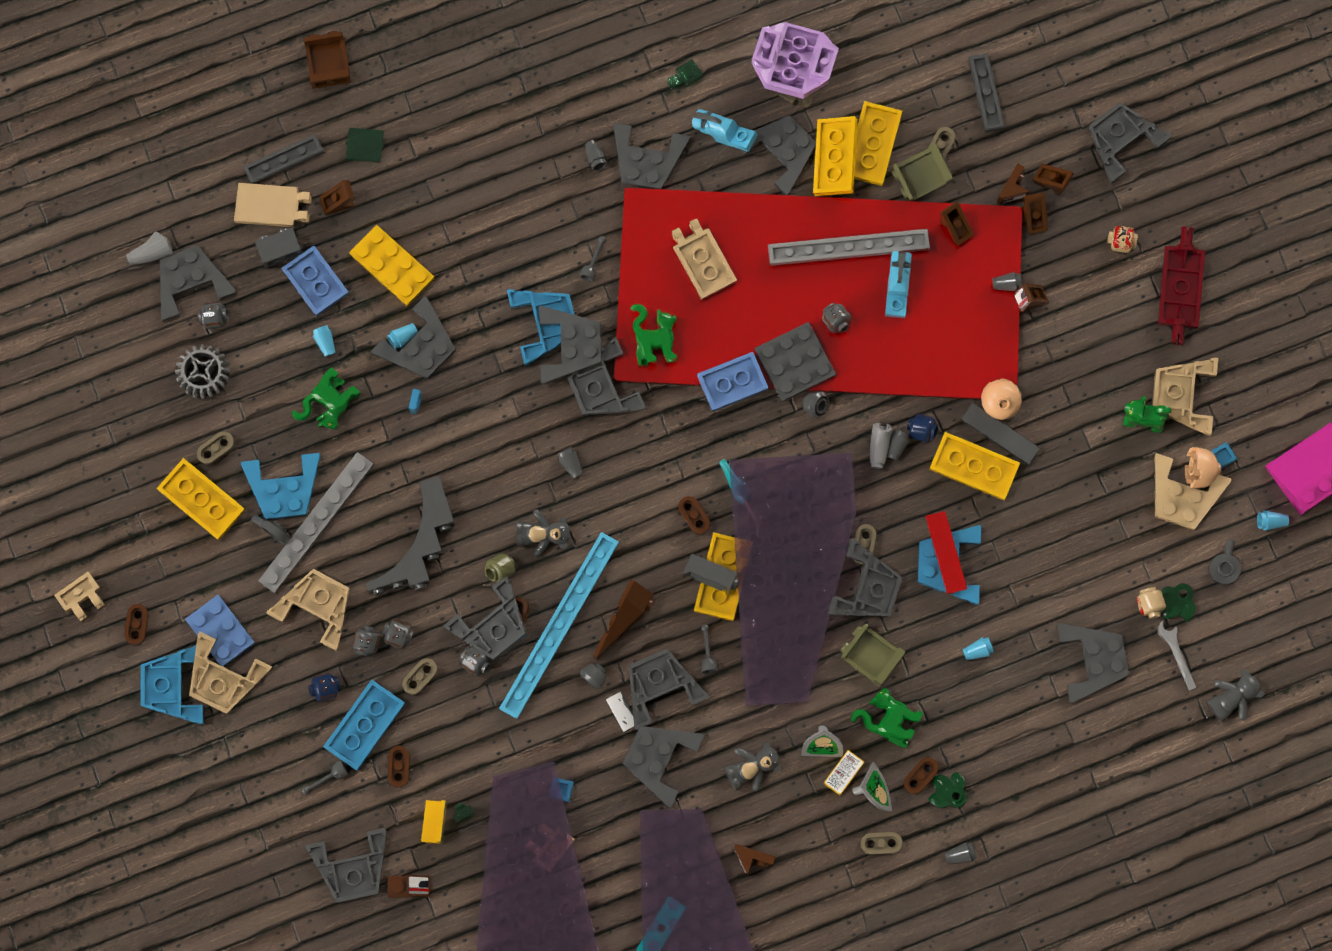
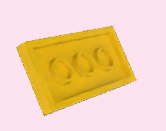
[854,101,902,186]
[813,116,858,196]
[349,225,435,307]
[929,432,1020,501]
[156,458,245,541]
[694,532,753,621]

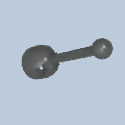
[579,236,606,282]
[701,624,718,674]
[301,760,349,795]

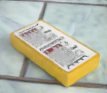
[823,750,864,796]

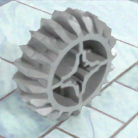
[175,344,230,399]

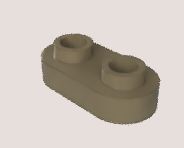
[930,127,955,159]
[197,432,235,465]
[853,524,876,565]
[402,658,438,695]
[860,832,902,855]

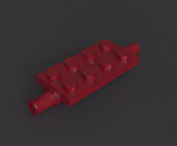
[1157,226,1205,345]

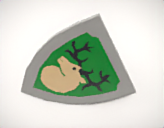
[801,726,843,757]
[853,762,892,812]

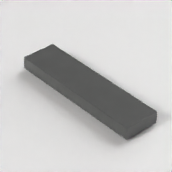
[968,53,1005,133]
[243,134,324,184]
[961,403,1040,465]

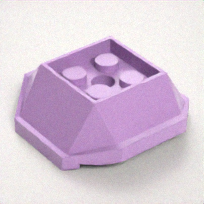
[752,22,839,99]

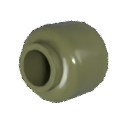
[484,553,515,583]

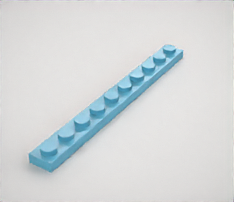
[499,532,619,719]

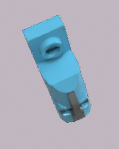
[692,109,758,152]
[885,251,912,318]

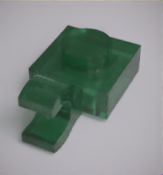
[667,59,703,90]
[452,802,475,824]

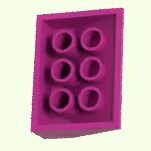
[1265,422,1332,516]

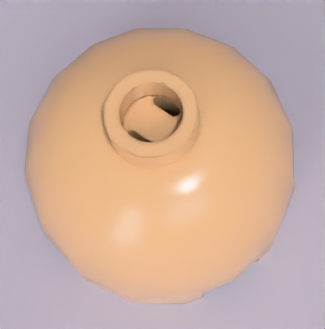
[981,379,1022,420]
[1185,447,1221,488]

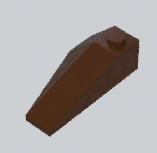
[593,579,654,660]

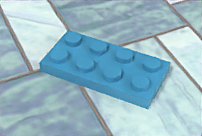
[323,679,406,771]

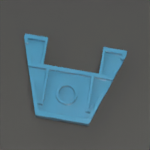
[507,289,574,366]
[241,453,321,520]
[918,525,981,605]
[140,645,204,724]

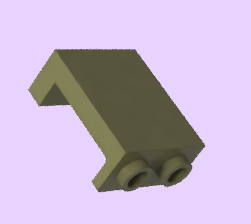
[892,143,955,201]
[840,623,905,687]

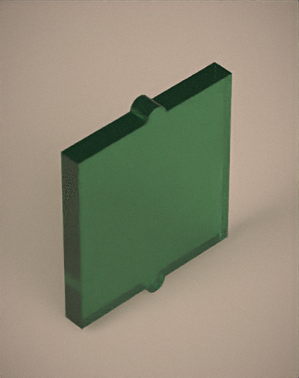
[345,128,384,163]

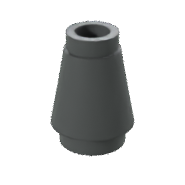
[585,140,608,171]
[992,272,1022,291]
[887,429,910,461]
[558,447,583,478]
[945,842,977,864]

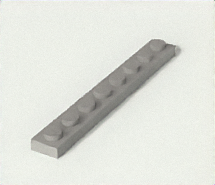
[768,229,930,266]
[258,452,374,594]

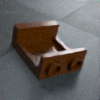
[304,31,351,89]

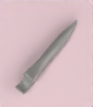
[1157,621,1196,690]

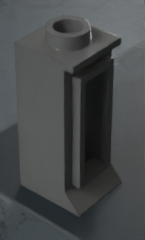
[682,553,739,595]

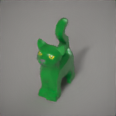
[630,304,677,367]
[292,367,361,430]
[1123,396,1172,433]
[851,688,923,749]

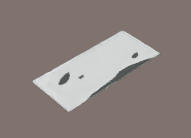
[606,692,634,732]

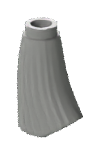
[126,231,173,265]
[870,423,892,469]

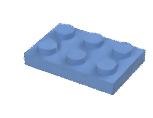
[281,246,349,317]
[697,352,768,412]
[185,595,256,667]

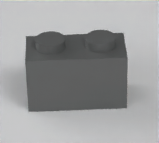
[255,228,302,269]

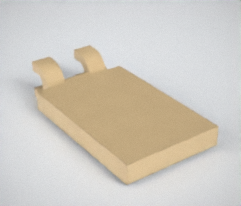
[234,183,312,228]
[671,218,737,300]

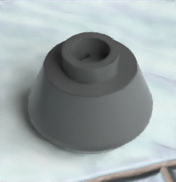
[803,391,829,418]
[580,663,607,690]

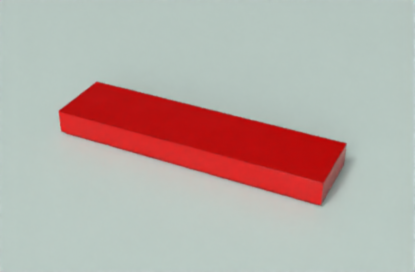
[925,511,967,595]

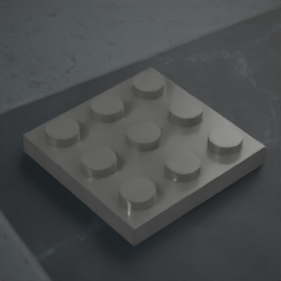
[755,322,836,402]

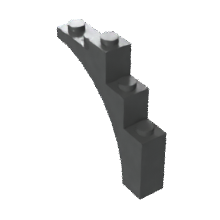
[365,476,455,596]

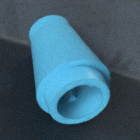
[387,323,418,349]
[312,325,336,357]
[1257,510,1289,531]
[962,637,994,660]

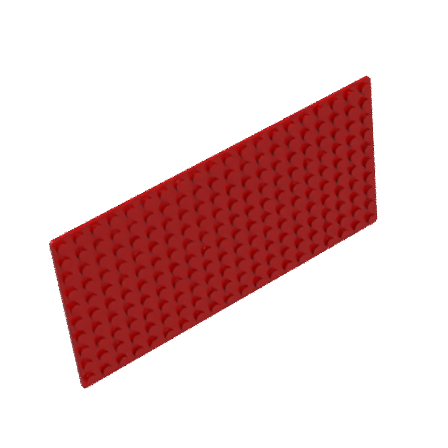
[614,188,1022,399]

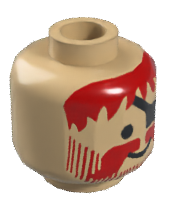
[1107,226,1138,253]
[1136,587,1166,619]

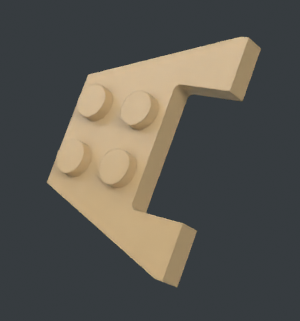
[1152,358,1218,436]
[1154,453,1232,530]
[266,569,350,651]
[189,631,272,714]

